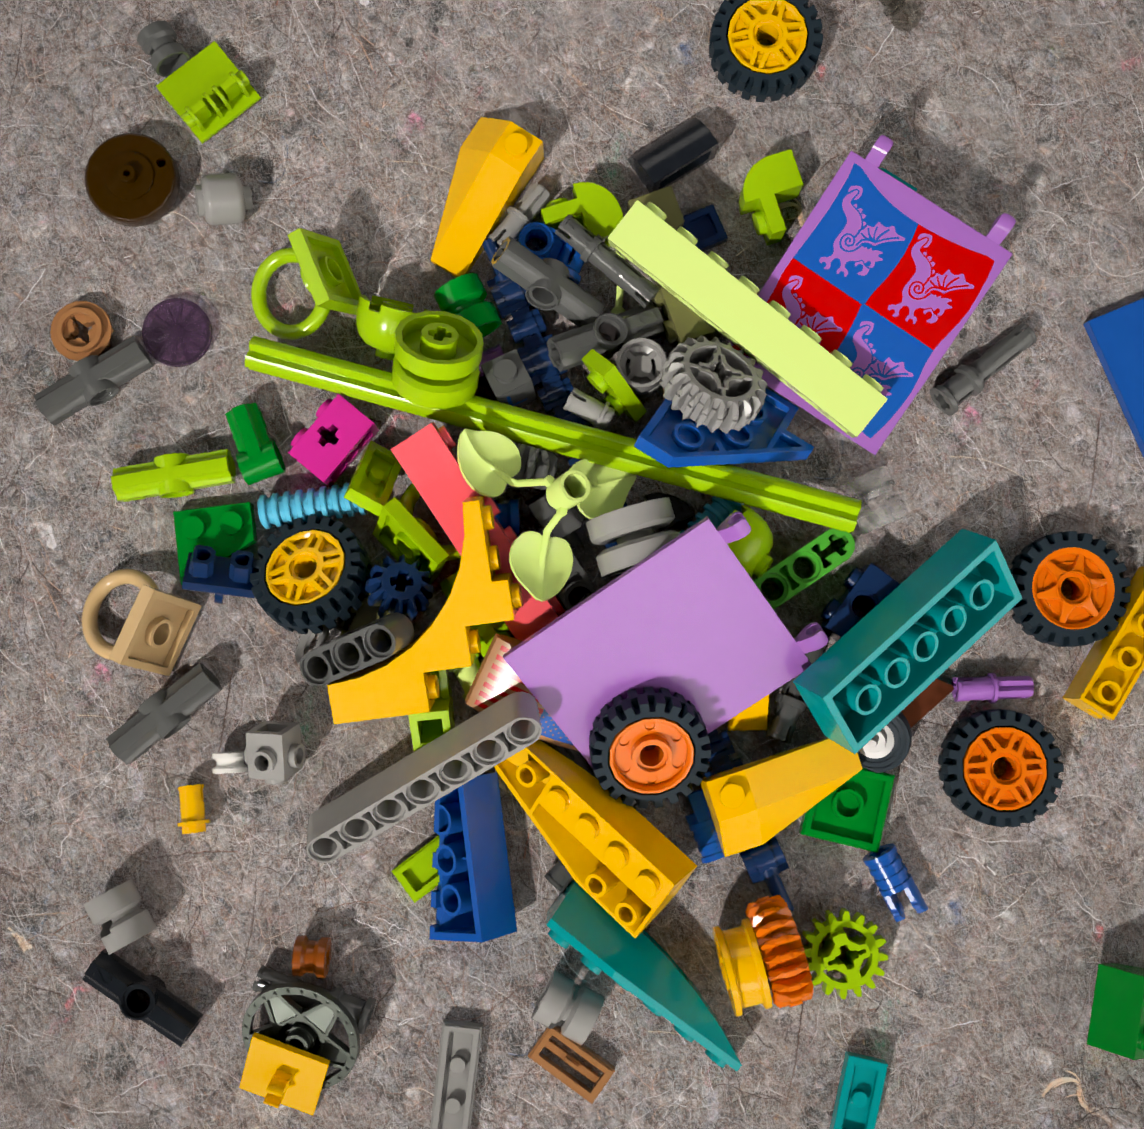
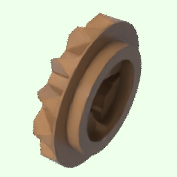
[50,301,115,361]

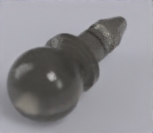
[878,0,921,31]

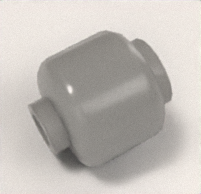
[194,173,253,226]

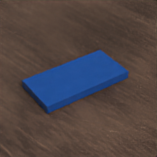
[1083,298,1144,458]

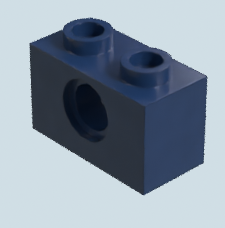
[820,563,900,641]

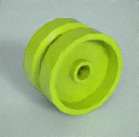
[392,311,484,409]

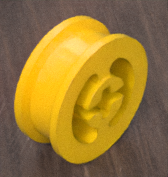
[712,918,772,1017]

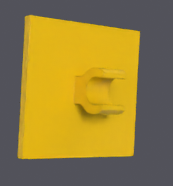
[239,1032,330,1115]

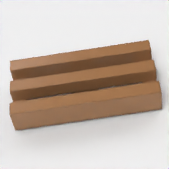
[528,1025,615,1104]

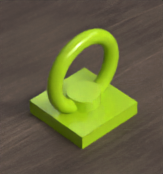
[251,228,362,340]
[373,483,461,585]

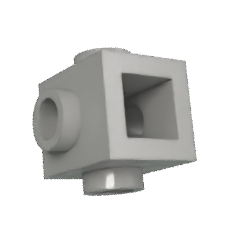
[244,721,305,785]

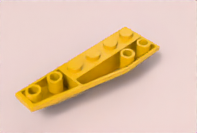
[494,739,697,938]

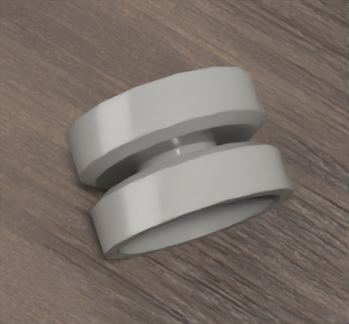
[586,497,680,578]

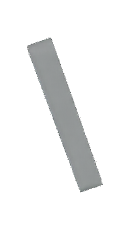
[306,692,542,863]

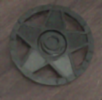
[242,983,360,1089]

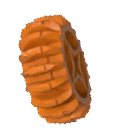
[745,895,814,1008]

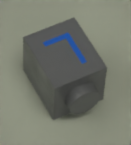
[481,349,537,407]

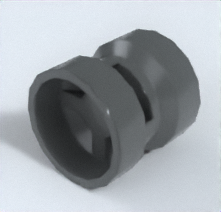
[137,20,190,77]

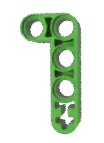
[753,528,855,609]

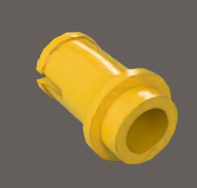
[177,784,210,834]

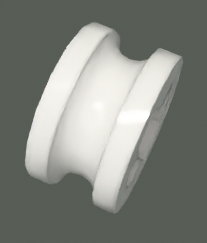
[212,751,248,774]

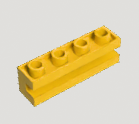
[1063,566,1144,720]

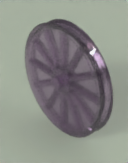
[142,298,212,367]

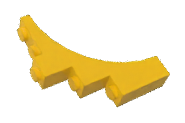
[327,496,523,724]

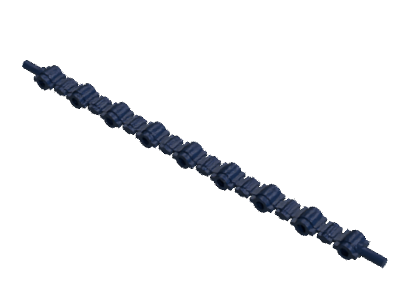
[483,238,794,912]

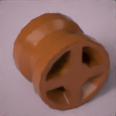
[292,935,332,978]

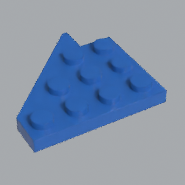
[634,388,814,468]

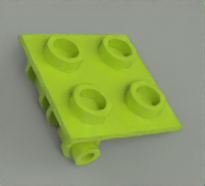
[156,41,261,144]

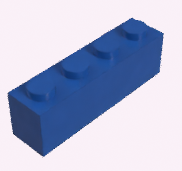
[429,772,517,942]

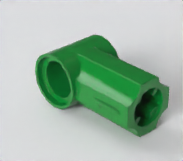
[225,402,286,485]

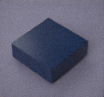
[683,204,728,251]

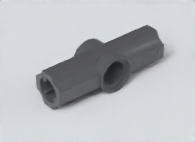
[491,236,604,327]
[547,303,664,372]
[34,336,154,425]
[106,663,223,765]

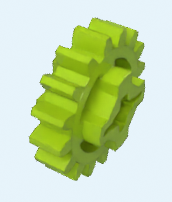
[802,908,888,999]

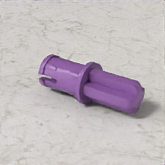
[952,673,1034,704]

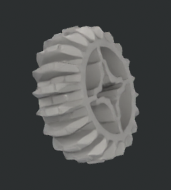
[660,335,767,434]

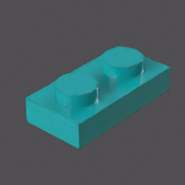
[829,1051,888,1129]

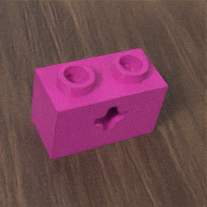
[288,394,379,488]

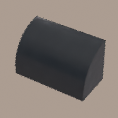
[628,118,718,193]

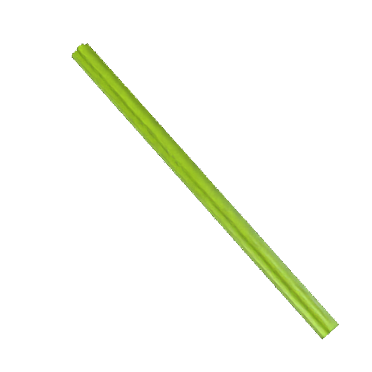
[245,336,862,533]

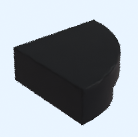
[644,492,695,532]

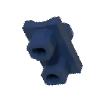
[182,545,256,604]

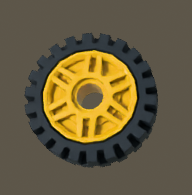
[709,0,823,102]
[250,516,372,634]

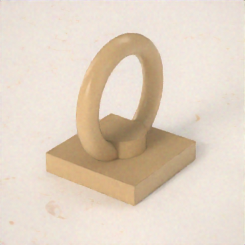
[82,569,202,676]

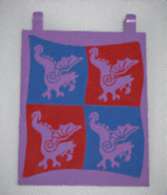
[726,135,1016,455]

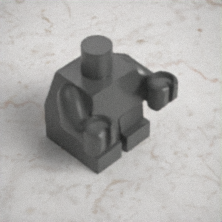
[525,489,586,549]

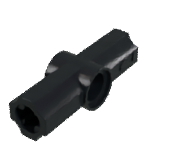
[82,948,204,1047]

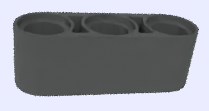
[300,612,414,686]

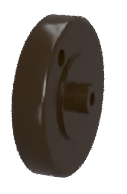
[84,133,180,227]

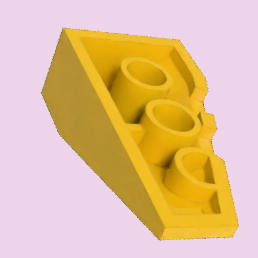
[430,117,544,277]
[701,738,863,857]

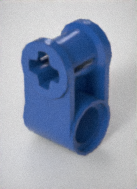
[519,222,584,285]

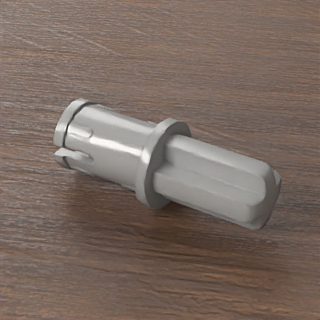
[488,183,551,246]

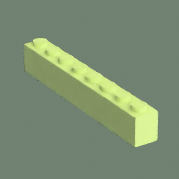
[608,200,888,438]

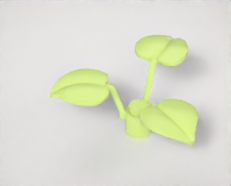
[457,428,637,602]

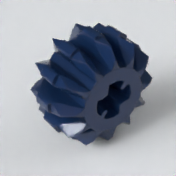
[365,554,434,622]

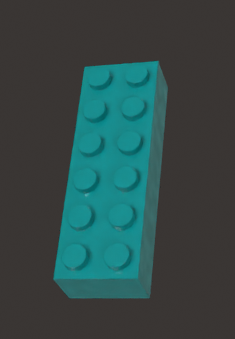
[793,528,1022,754]

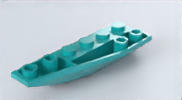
[546,880,742,1071]

